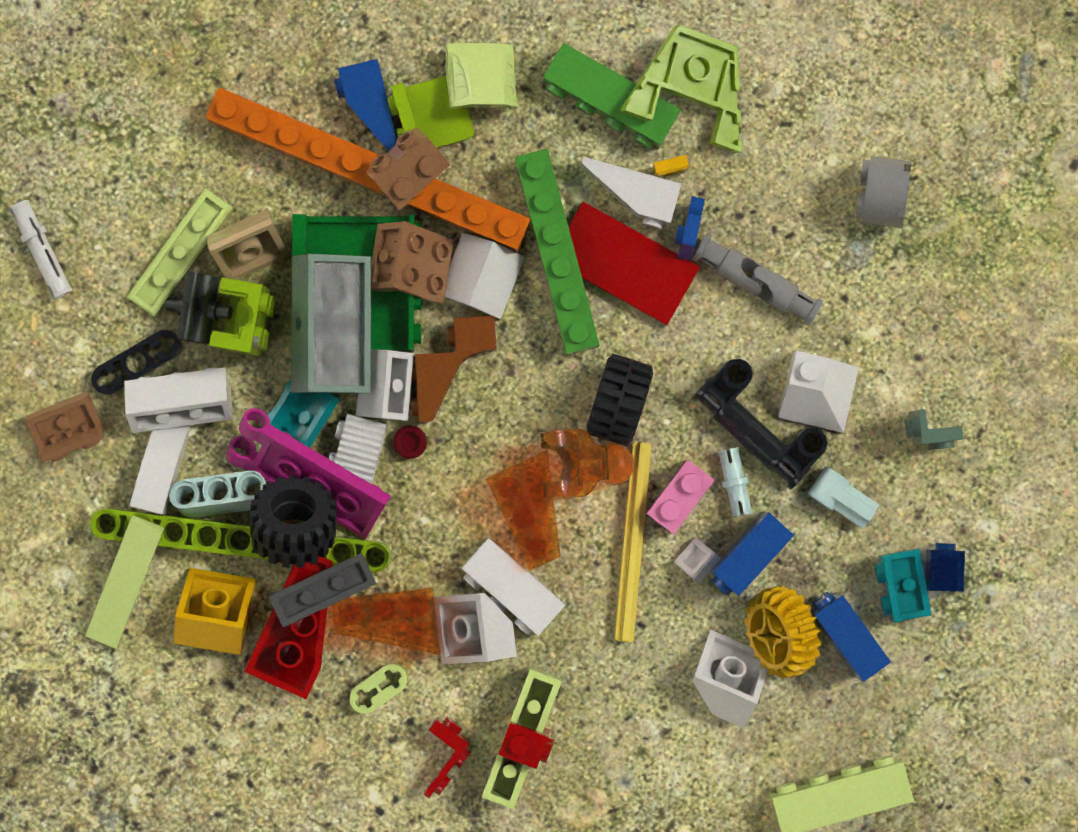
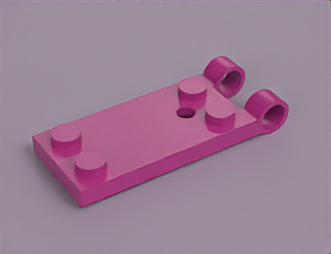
[226,408,391,540]

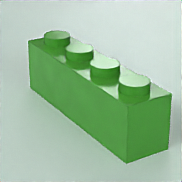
[543,43,681,149]

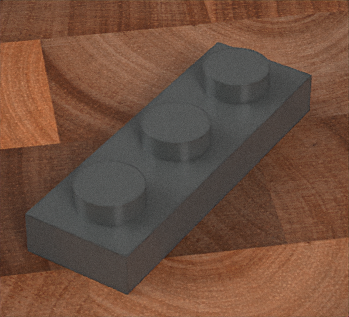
[268,553,377,627]

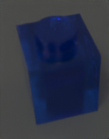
[925,543,965,592]

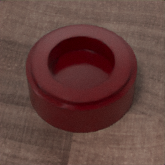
[393,425,428,459]

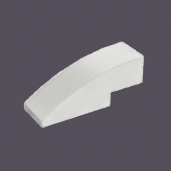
[129,425,191,514]

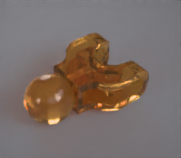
[540,429,635,499]

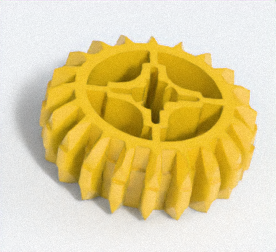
[743,586,822,678]

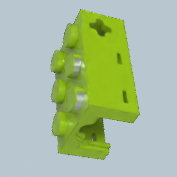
[209,277,277,358]

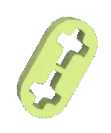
[350,663,408,714]

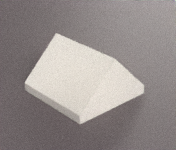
[445,233,525,320]

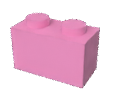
[645,460,714,534]

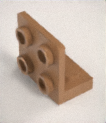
[371,221,453,304]

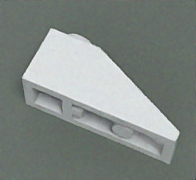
[581,157,681,229]

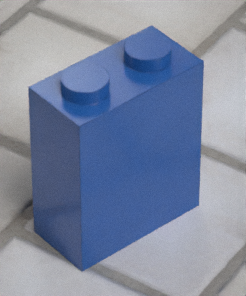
[710,511,794,596]
[810,591,891,682]

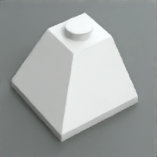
[778,351,859,433]
[433,593,517,664]
[692,630,768,728]

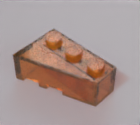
[486,449,561,571]
[331,586,442,655]

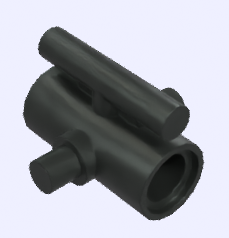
[166,271,233,344]

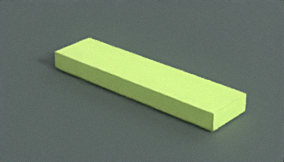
[127,188,234,317]
[85,515,164,649]

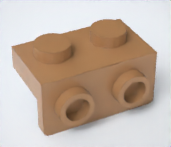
[366,128,450,210]
[25,391,104,463]

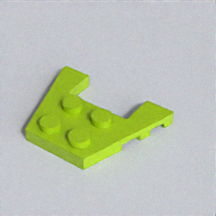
[620,24,742,154]

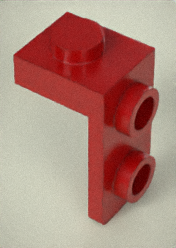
[423,717,471,798]
[498,721,554,769]

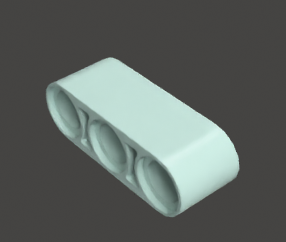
[169,471,267,518]

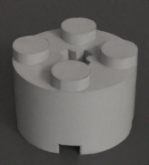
[856,156,912,229]

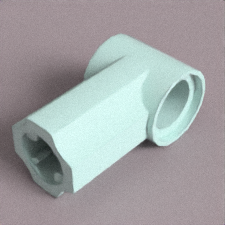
[807,466,879,529]

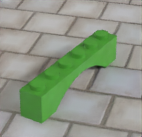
[515,148,600,356]

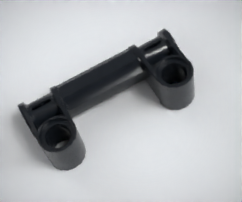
[691,359,828,490]

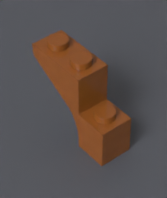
[411,316,497,423]

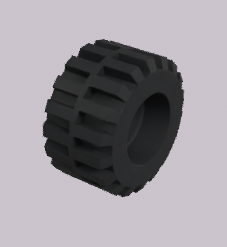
[587,354,653,447]
[250,475,336,568]

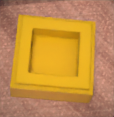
[652,154,689,178]

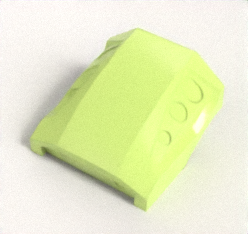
[445,43,519,110]

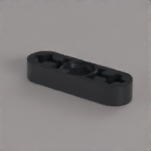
[91,330,182,395]

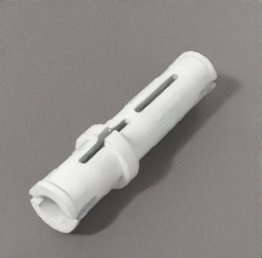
[9,200,73,300]

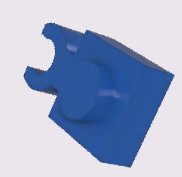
[674,196,705,261]

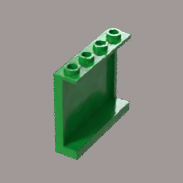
[292,214,422,351]

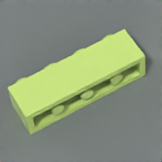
[482,666,562,810]
[769,755,914,832]

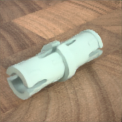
[717,447,753,517]

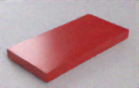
[569,201,700,326]

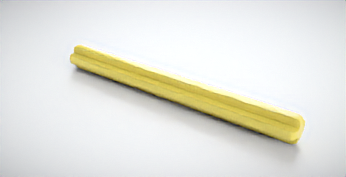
[614,442,652,642]

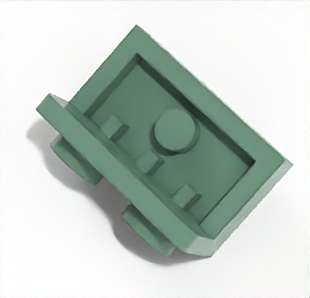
[905,409,963,450]

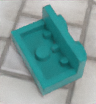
[267,380,340,448]
[874,548,932,623]

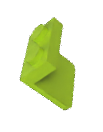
[387,75,474,148]

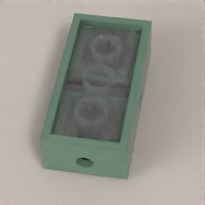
[291,254,371,394]

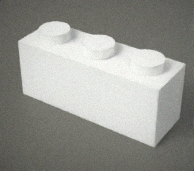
[124,367,233,433]
[462,537,565,636]

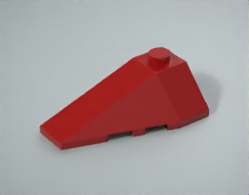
[244,556,333,700]

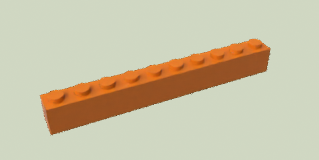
[205,87,531,253]

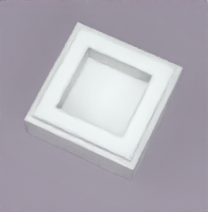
[674,537,721,584]

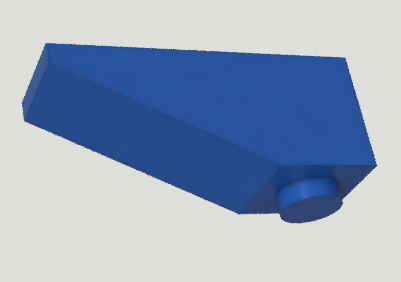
[334,59,398,152]

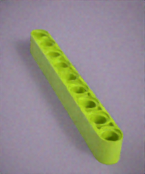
[90,508,392,572]

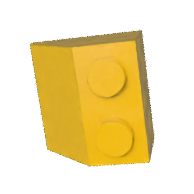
[174,568,256,655]

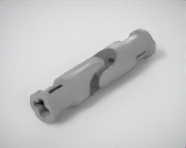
[692,234,823,326]

